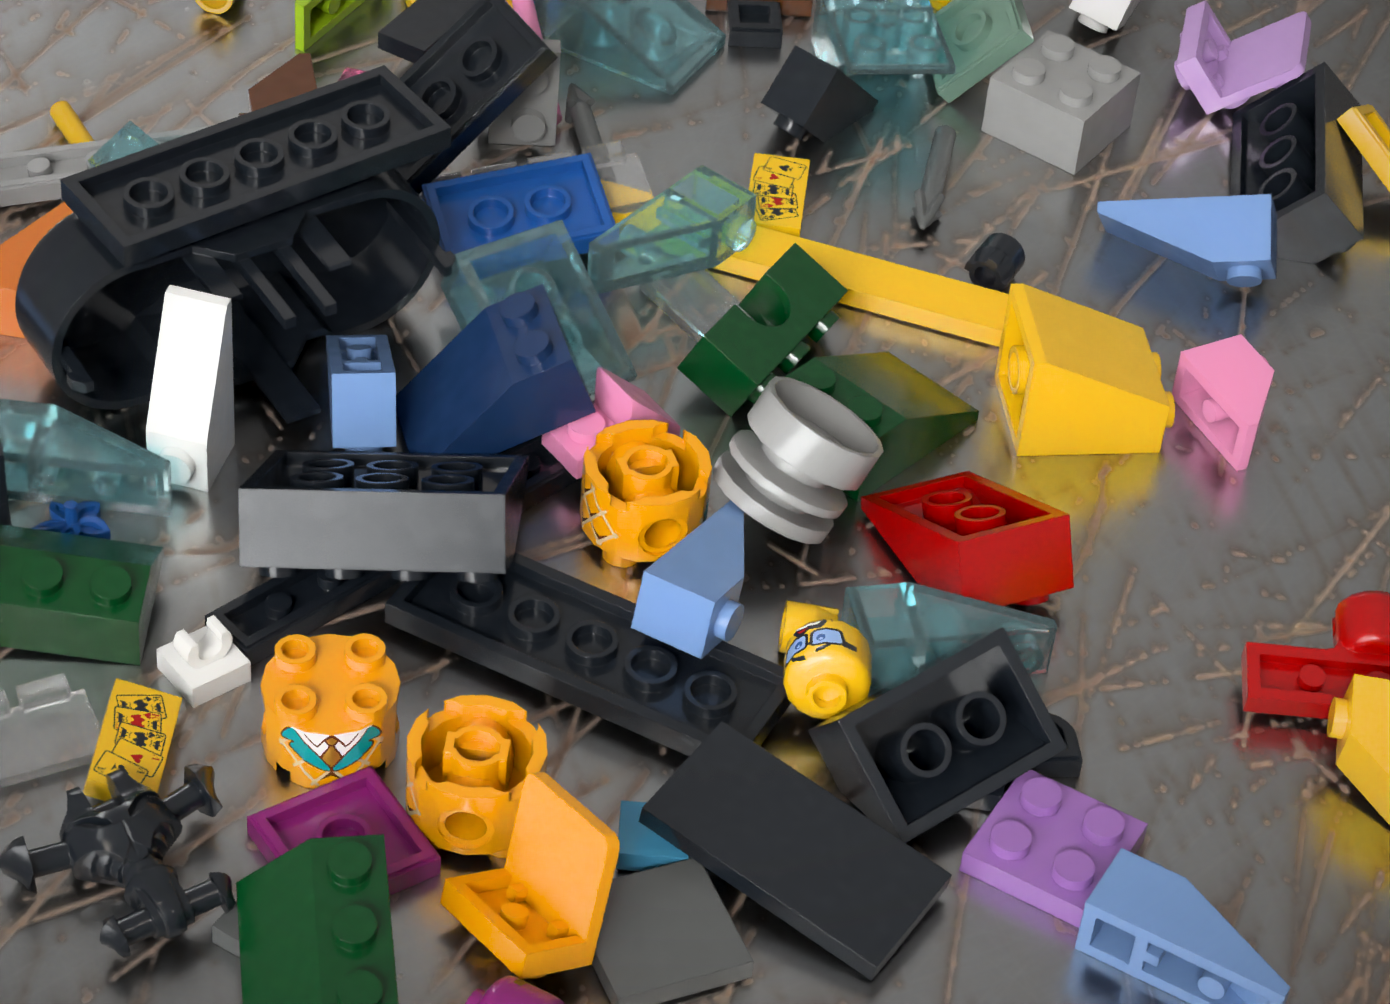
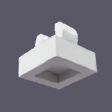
[156,615,251,708]

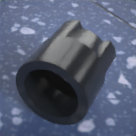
[964,233,1025,292]

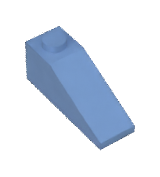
[1097,194,1277,287]
[326,335,397,452]
[631,500,744,659]
[1074,848,1291,1004]

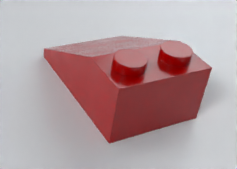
[860,471,1074,620]

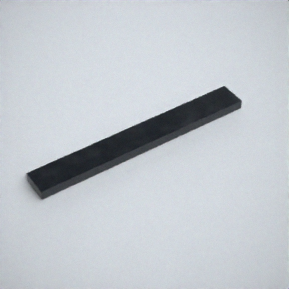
[205,400,595,666]

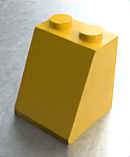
[994,283,1175,456]

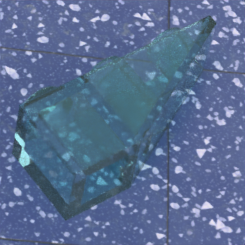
[841,582,1057,689]

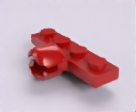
[1241,591,1390,719]

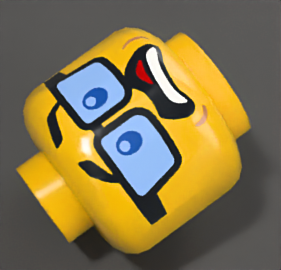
[783,619,872,720]

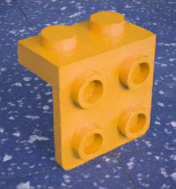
[440,772,620,980]

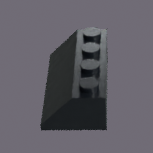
[1230,62,1364,264]

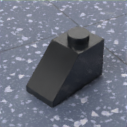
[761,45,878,142]

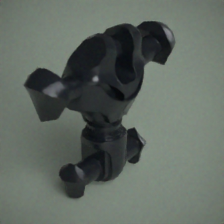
[0,764,236,958]

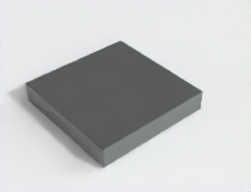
[592,858,754,1004]

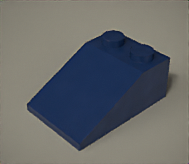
[396,283,596,455]

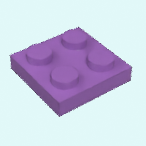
[959,769,1148,928]

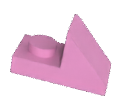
[541,367,681,480]

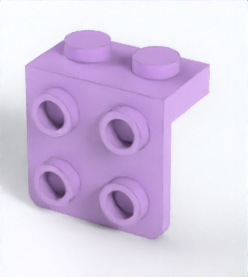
[1174,0,1312,115]

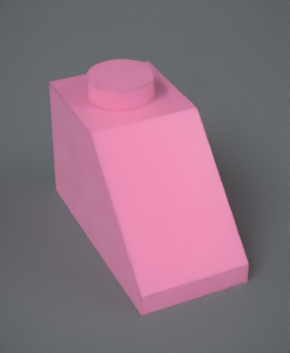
[1172,334,1275,471]

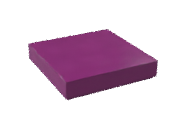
[247,765,441,896]

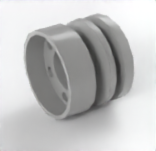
[712,376,884,544]

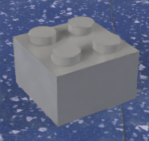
[981,30,1141,175]

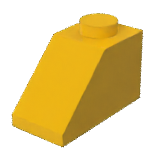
[1327,674,1390,825]

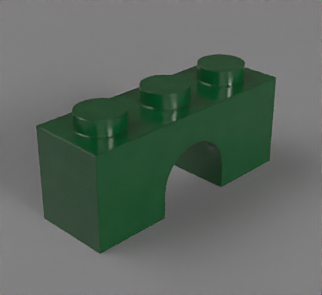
[677,243,848,417]

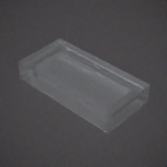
[639,254,756,343]

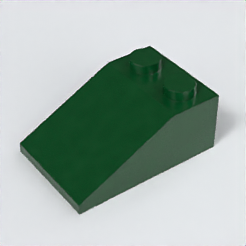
[785,352,979,503]

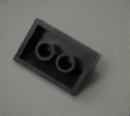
[808,627,1068,843]

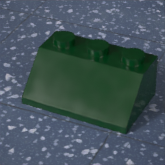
[0,524,164,666]
[236,834,399,1004]

